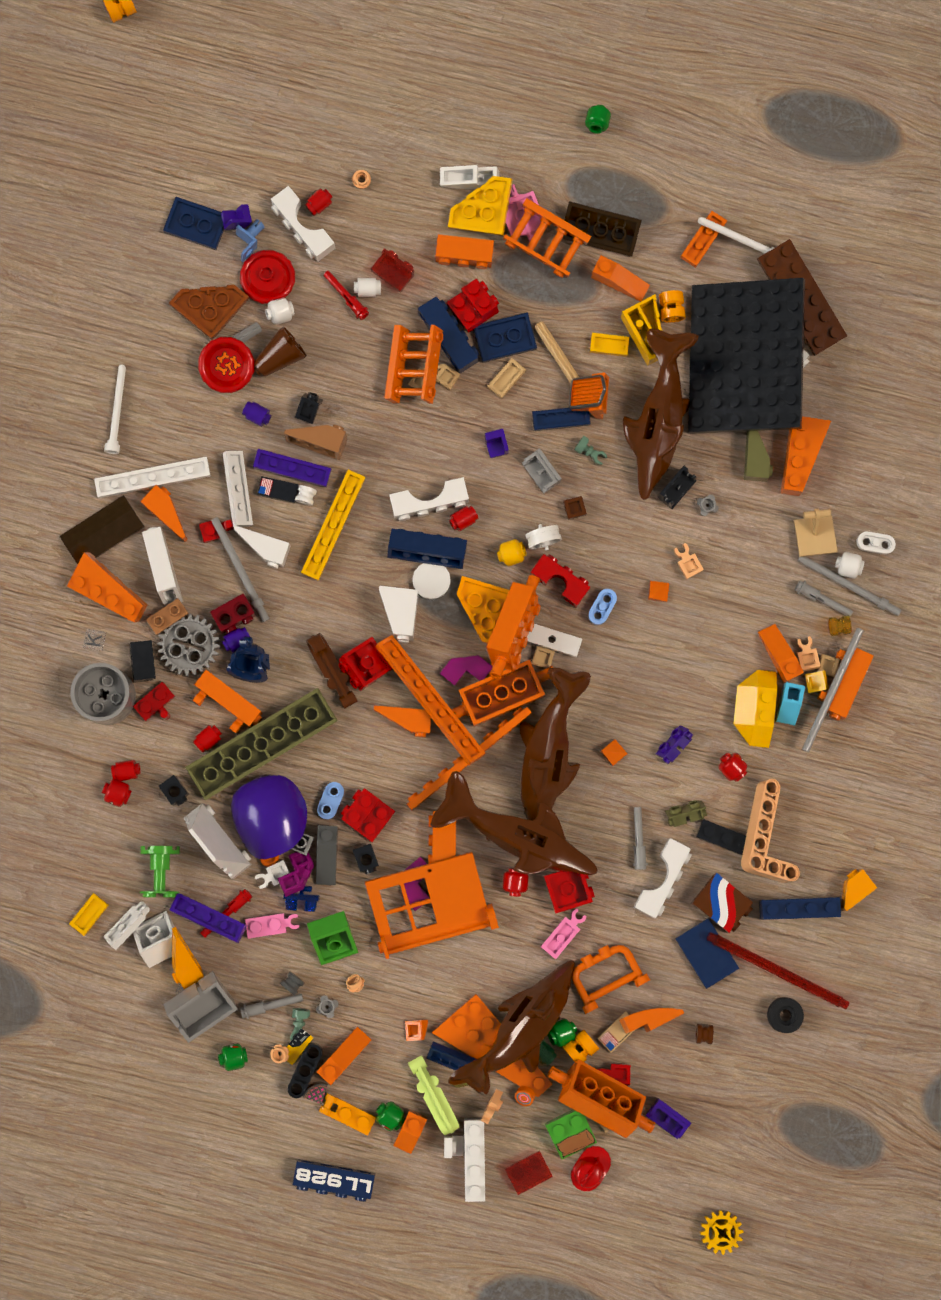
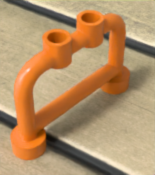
[571,945,650,1014]

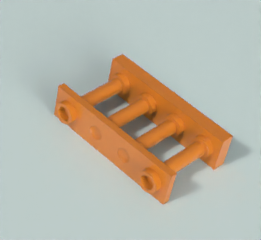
[503,198,592,278]
[384,325,443,404]

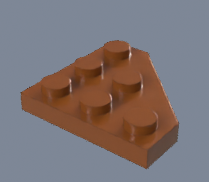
[169,285,249,340]

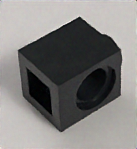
[158,775,190,806]
[353,844,379,875]

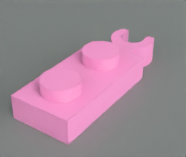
[541,909,586,959]
[245,913,300,939]

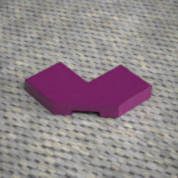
[440,655,493,686]
[277,852,314,897]
[404,856,429,911]

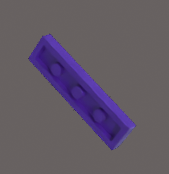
[253,449,332,488]
[169,893,247,943]

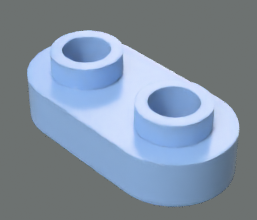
[588,589,617,625]
[317,782,344,820]

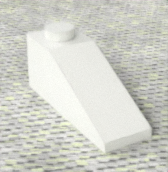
[234,526,291,569]

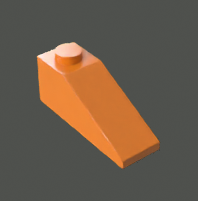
[591,255,650,302]
[140,485,188,542]
[758,624,804,684]
[374,706,431,738]
[317,1026,372,1085]

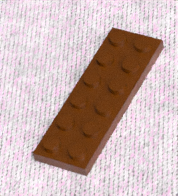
[757,239,847,356]

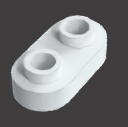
[856,531,896,555]

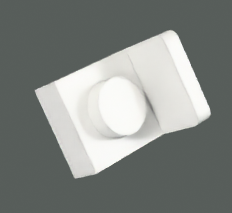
[444,1135,464,1158]

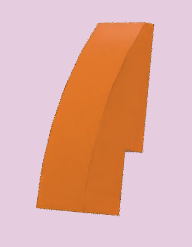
[619,1008,684,1034]

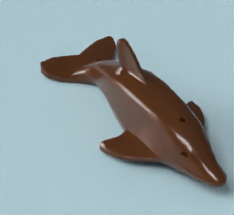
[623,329,699,500]
[520,667,591,820]
[430,771,598,875]
[448,960,575,1095]

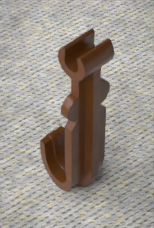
[306,633,358,709]

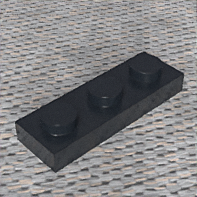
[696,819,757,855]

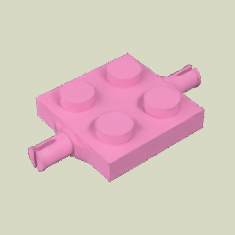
[505,184,541,242]

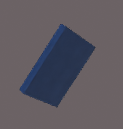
[163,197,224,250]
[474,312,537,363]
[675,918,739,989]

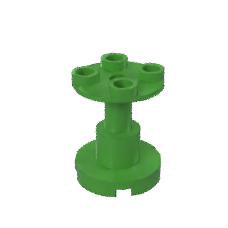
[140,846,180,898]

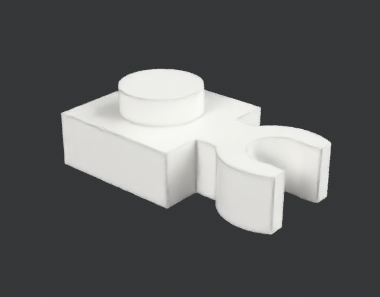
[255,860,290,889]

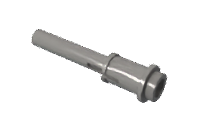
[795,580,853,617]
[633,807,648,870]
[240,994,303,1019]

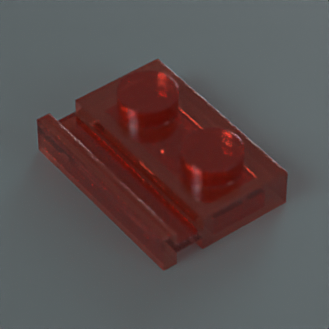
[505,1150,553,1195]

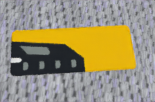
[281,1029,313,1065]

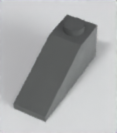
[316,825,339,885]

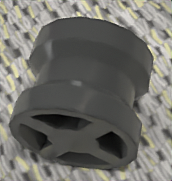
[280,971,305,995]

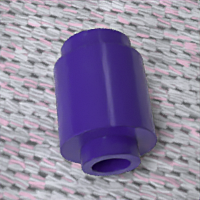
[242,401,272,427]
[222,627,250,653]

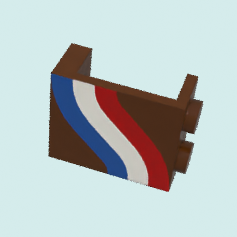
[691,873,753,933]

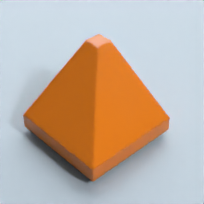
[648,581,669,602]
[600,739,628,766]
[405,1020,428,1041]

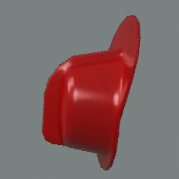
[571,1146,611,1191]

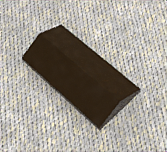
[562,201,642,257]
[60,495,145,564]

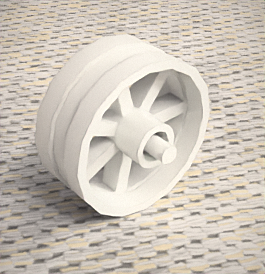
[525,524,562,551]

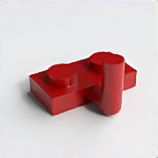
[133,682,176,721]

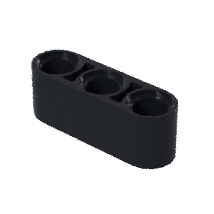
[287,1043,323,1098]

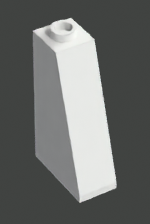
[142,527,183,606]

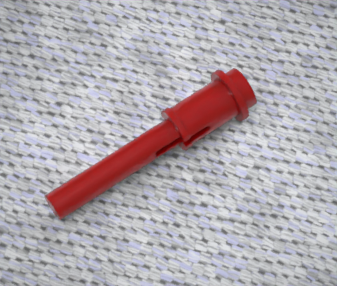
[323,270,369,320]
[200,889,253,938]

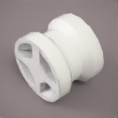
[295,485,317,506]

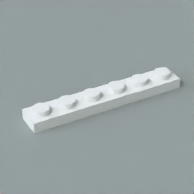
[94,457,211,498]

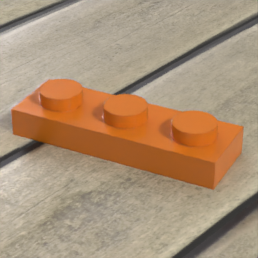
[680,211,727,268]

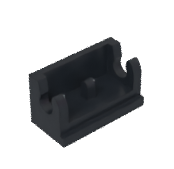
[658,466,696,509]
[129,640,156,683]

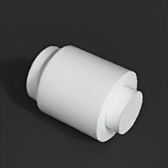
[354,278,381,297]

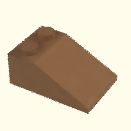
[284,425,347,461]

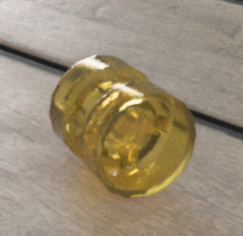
[828,615,852,636]

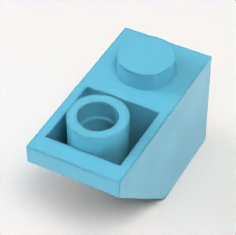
[776,682,805,726]

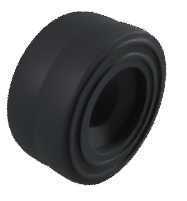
[767,997,804,1033]

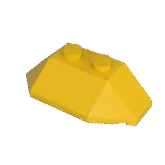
[733,670,777,748]

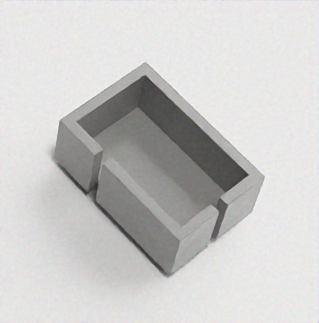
[163,971,238,1043]

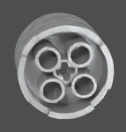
[70,663,136,725]

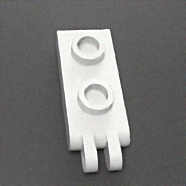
[104,901,150,950]

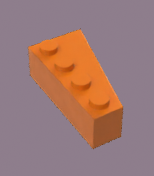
[780,416,831,496]
[67,552,148,622]

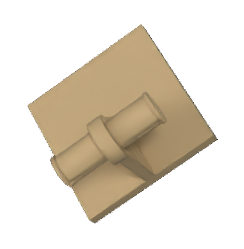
[794,508,838,557]

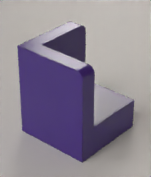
[221,204,252,230]
[484,429,509,458]

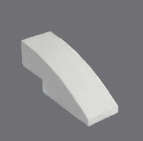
[440,165,499,190]

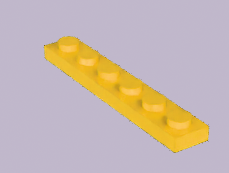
[301,470,366,581]

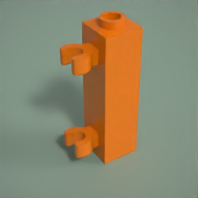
[817,648,874,721]
[192,670,263,734]

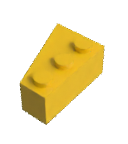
[620,294,662,366]

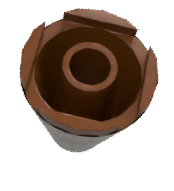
[254,327,307,377]

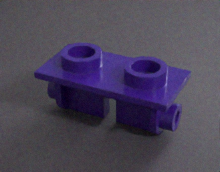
[656,725,693,764]

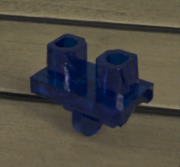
[283,886,320,912]

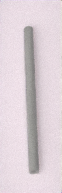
[802,628,864,753]

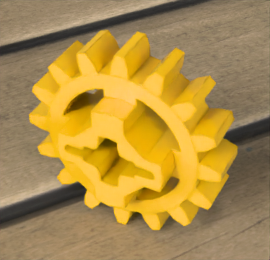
[700,1210,744,1255]

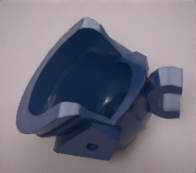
[226,637,270,683]

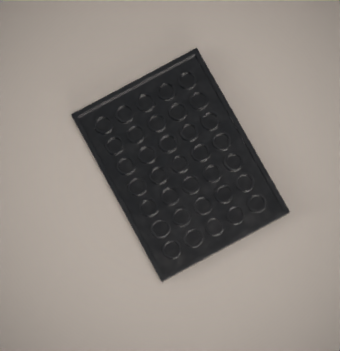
[688,278,805,434]

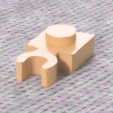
[674,543,704,580]
[797,636,821,672]
[481,1089,503,1124]

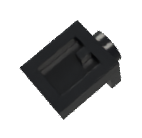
[295,392,323,424]

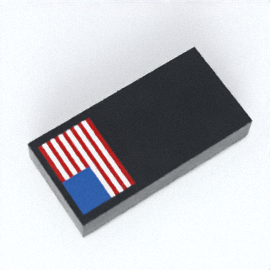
[257,476,299,504]

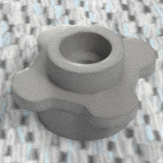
[697,495,719,516]
[316,995,339,1018]

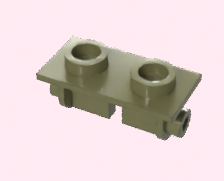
[665,800,707,827]

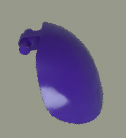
[231,775,307,859]

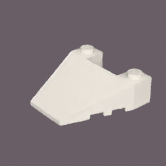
[184,803,252,879]

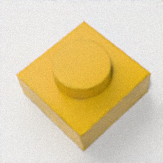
[805,671,829,693]

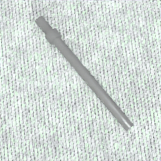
[211,517,270,622]
[797,557,901,616]

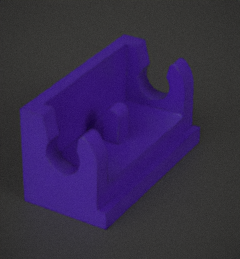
[646,1098,691,1139]

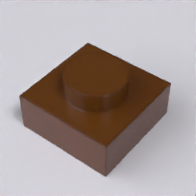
[563,496,587,520]

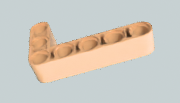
[741,779,800,883]

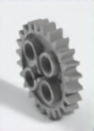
[157,614,221,677]

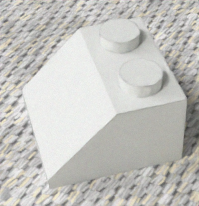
[133,911,175,968]

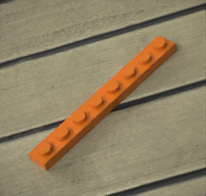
[376,635,485,765]
[407,707,532,811]

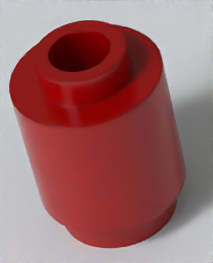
[304,188,333,216]
[449,506,479,532]
[193,725,222,753]
[111,760,141,781]

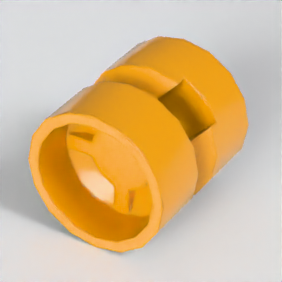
[103,0,137,23]
[659,290,686,323]
[563,1029,599,1062]

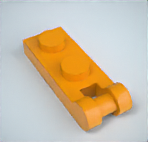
[319,1093,376,1136]

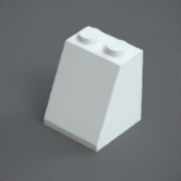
[379,586,418,643]

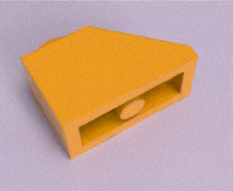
[841,869,877,911]

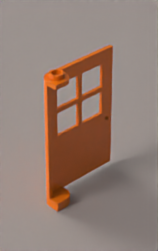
[365,852,499,959]

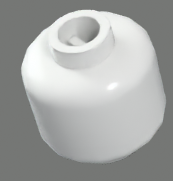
[265,298,295,325]
[835,552,865,579]

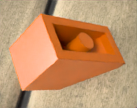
[393,1109,427,1154]

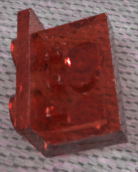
[371,248,414,293]

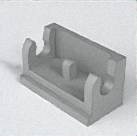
[522,448,561,494]

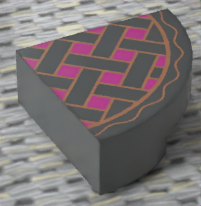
[303,1083,328,1104]

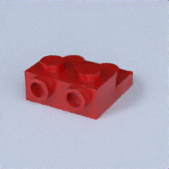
[446,278,499,333]
[339,637,393,691]
[340,788,396,843]
[544,871,595,914]

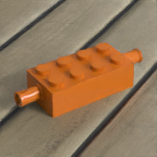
[486,575,541,680]
[451,660,553,727]
[547,1059,656,1138]

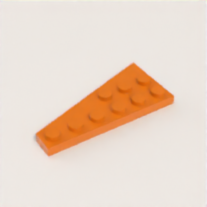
[432,994,553,1097]

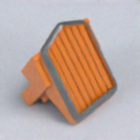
[569,372,609,419]

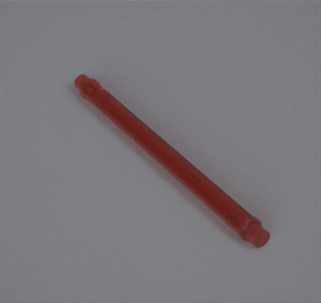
[706,932,850,1010]

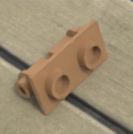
[146,598,189,635]

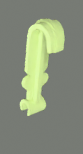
[408,1055,460,1136]

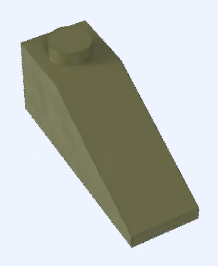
[744,431,773,482]

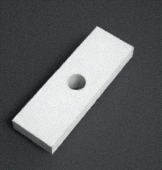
[527,624,582,658]

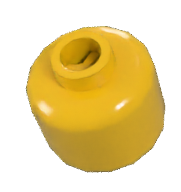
[497,539,527,567]

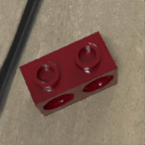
[210,593,256,634]

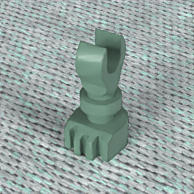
[574,436,607,465]
[290,1008,310,1041]

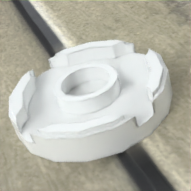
[412,563,450,600]

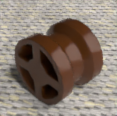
[695,1024,714,1044]

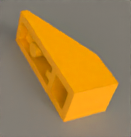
[172,926,204,989]

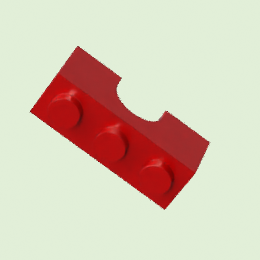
[530,554,590,608]

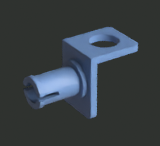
[236,219,265,262]

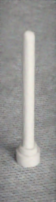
[698,217,777,254]
[104,365,126,454]

